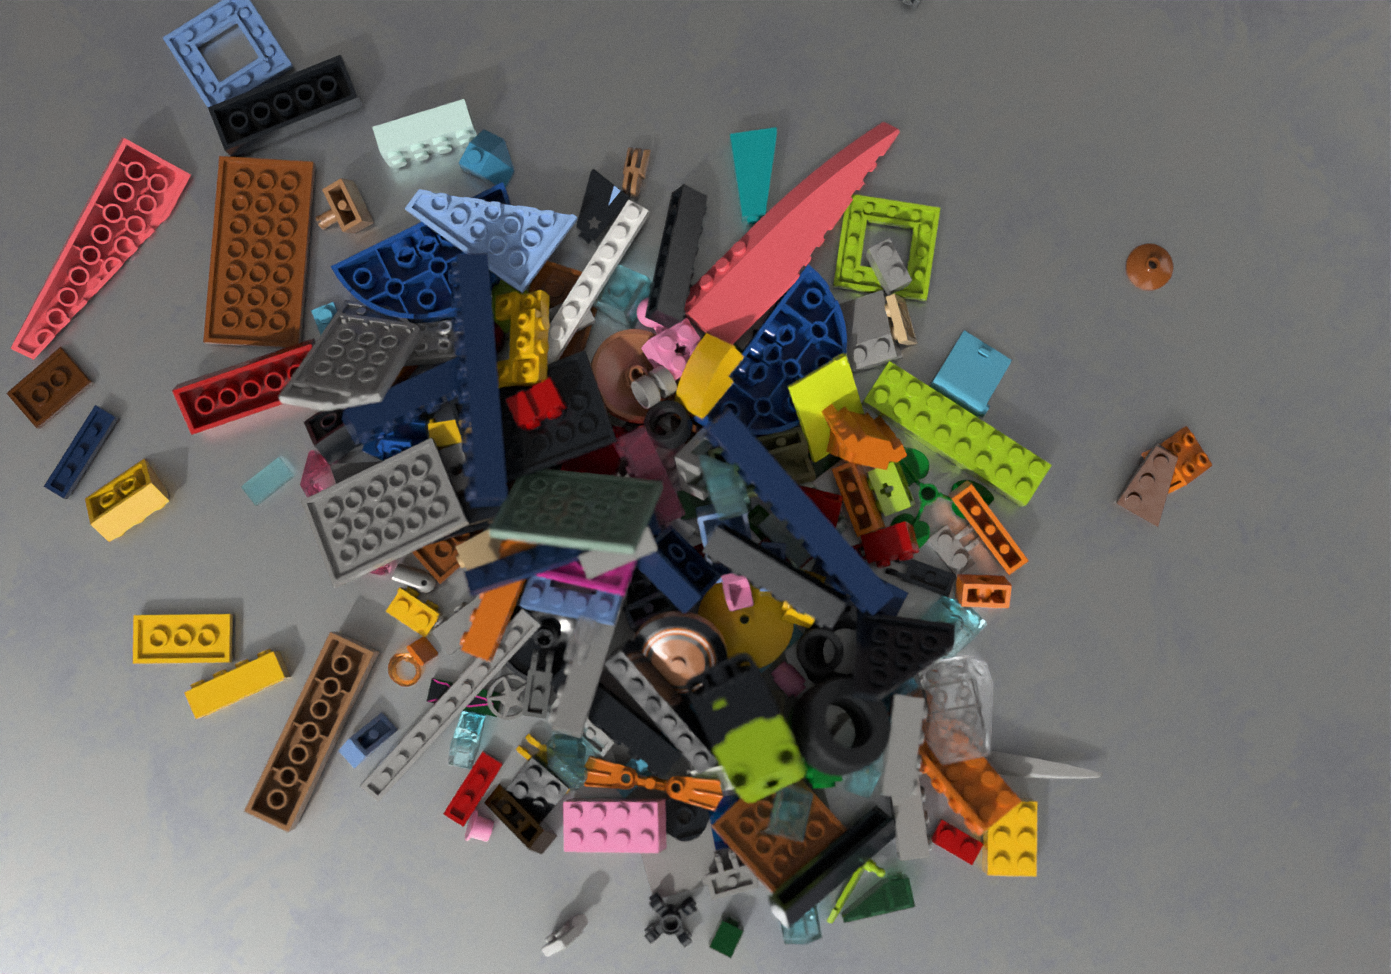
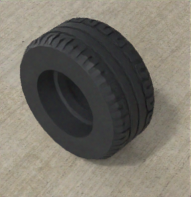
[791,676,890,776]

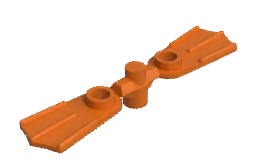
[581,756,724,810]

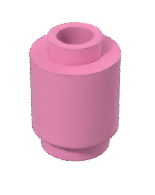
[771,661,806,697]

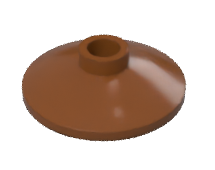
[1126,244,1173,290]

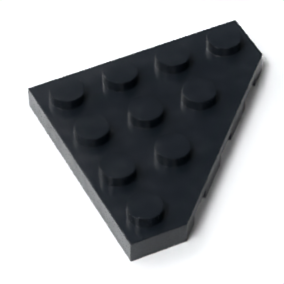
[852,611,955,702]

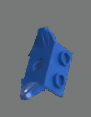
[362,420,428,461]

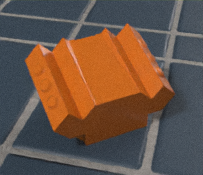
[822,404,907,470]

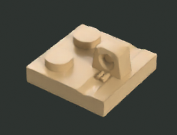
[884,294,917,346]

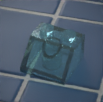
[592,264,652,329]
[698,455,750,522]

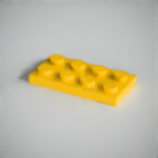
[133,614,233,664]

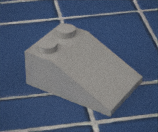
[839,290,903,372]

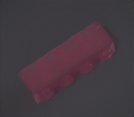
[614,425,686,527]

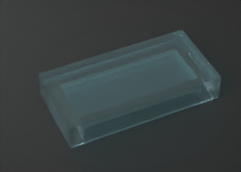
[241,457,295,506]

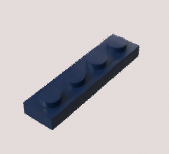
[44,405,119,499]

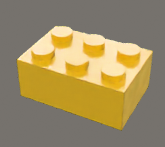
[982,798,1037,877]

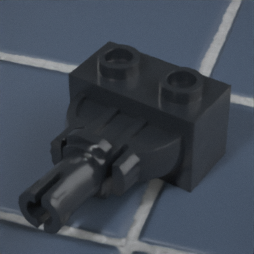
[623,566,679,634]

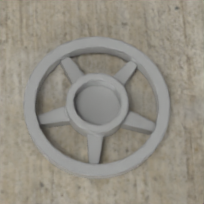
[487,674,527,720]

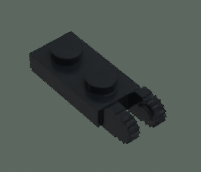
[885,559,956,597]

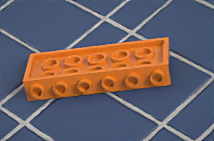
[888,687,1022,836]

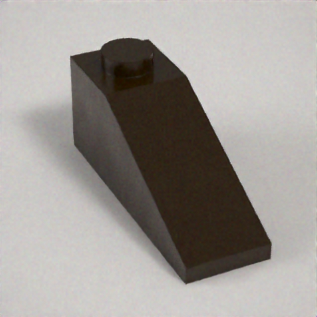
[484,784,557,855]

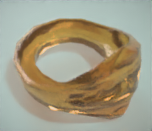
[388,653,422,687]

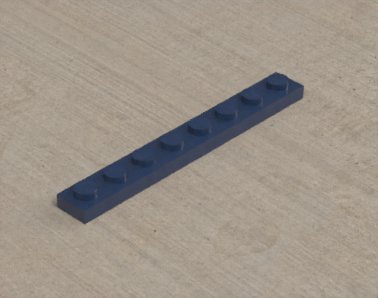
[464,510,662,597]

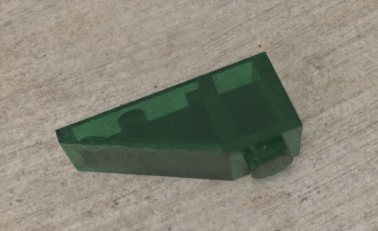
[840,871,916,923]

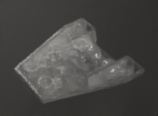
[906,655,993,764]

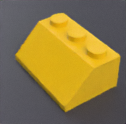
[85,458,169,542]

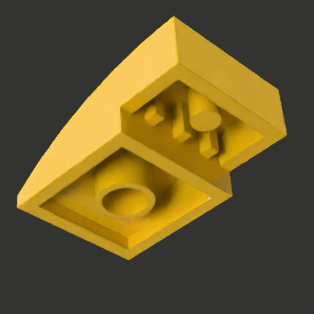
[675,333,744,419]

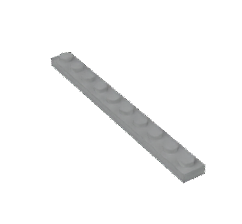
[360,608,541,802]

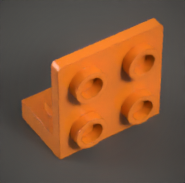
[1141,426,1212,494]

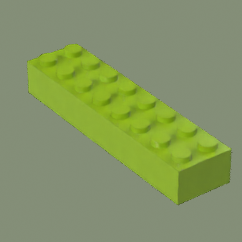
[861,361,1052,507]

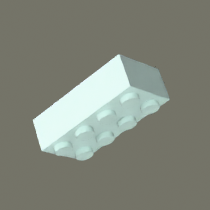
[372,99,477,168]

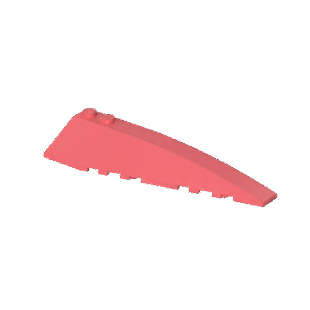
[10,137,191,360]

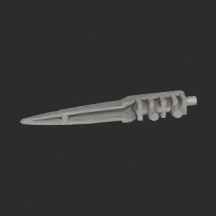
[967,732,1103,779]

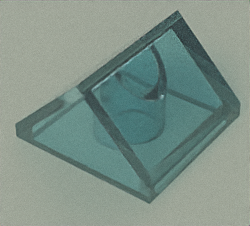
[765,784,813,842]

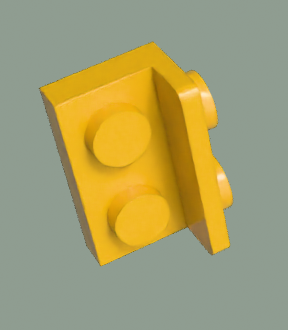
[386,586,443,638]

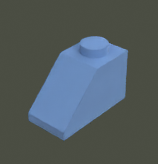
[339,712,398,769]

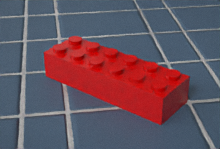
[172,338,316,435]

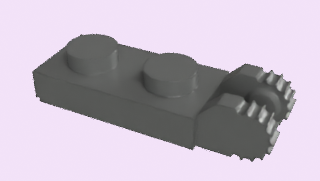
[522,649,554,719]

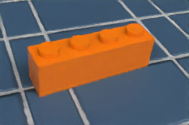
[948,480,1029,575]

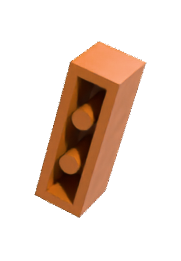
[832,462,886,537]

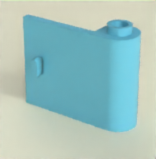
[929,330,1012,418]

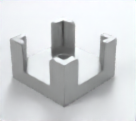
[675,428,715,500]

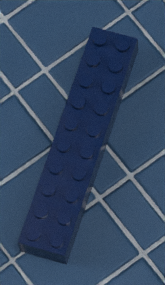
[448,254,507,508]
[703,408,895,615]

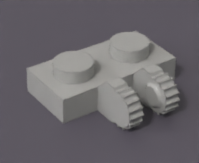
[927,524,982,578]
[705,848,759,900]
[541,914,588,957]

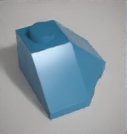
[459,129,515,188]

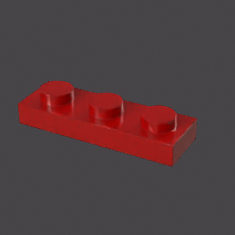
[443,751,504,827]

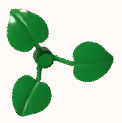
[890,446,994,549]

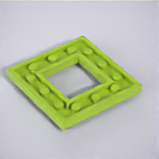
[833,194,940,301]

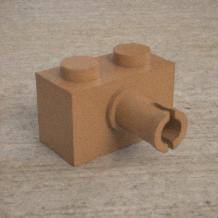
[316,178,374,234]

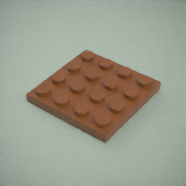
[711,779,847,894]

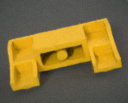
[495,290,550,388]

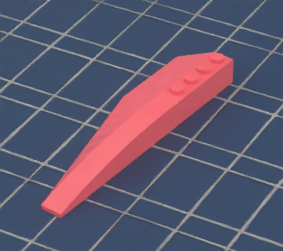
[684,122,900,345]

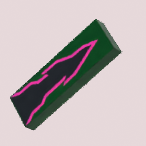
[426,678,501,717]

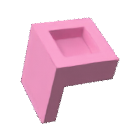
[721,573,754,611]

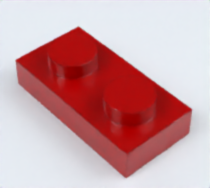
[931,818,984,865]

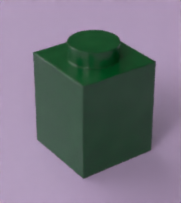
[709,915,744,958]

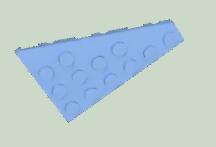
[405,189,578,294]

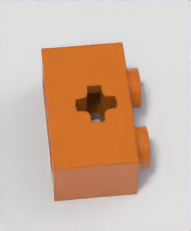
[955,574,1012,608]

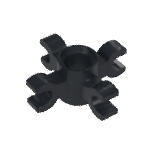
[644,892,697,948]

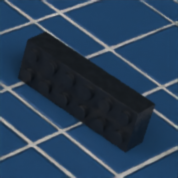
[208,54,364,157]

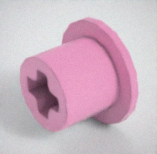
[465,810,494,842]

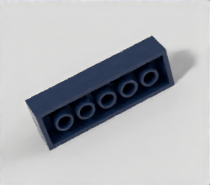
[342,356,461,445]

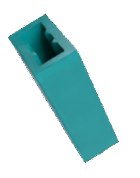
[729,127,777,224]

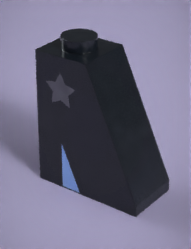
[576,168,631,246]

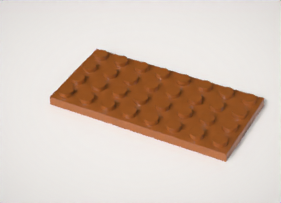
[203,156,315,348]

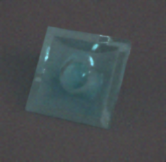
[920,596,987,663]

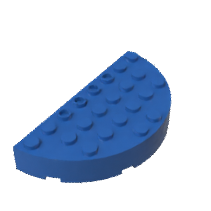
[331,182,512,324]
[692,264,847,438]

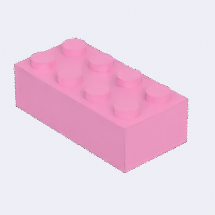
[563,798,667,853]

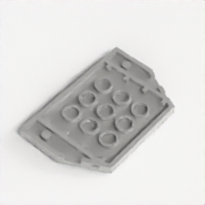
[279,300,423,411]

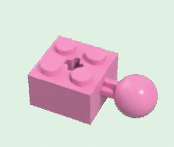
[637,297,701,383]

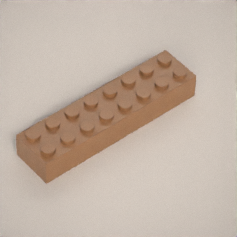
[244,631,379,832]

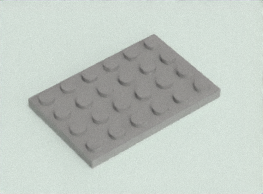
[301,438,469,588]

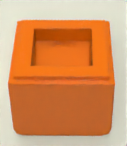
[407,637,438,666]

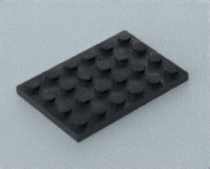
[449,350,618,483]

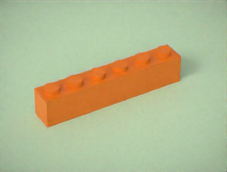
[460,539,540,663]

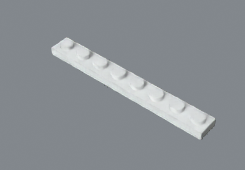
[547,199,650,364]

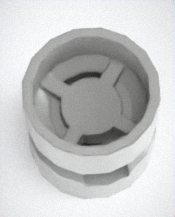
[631,366,677,409]

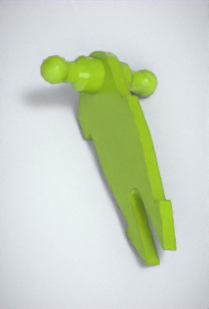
[827,858,886,924]

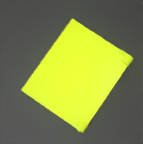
[788,353,864,463]

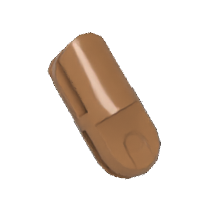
[622,147,651,198]

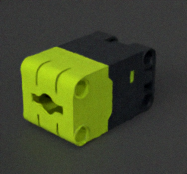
[686,653,807,803]

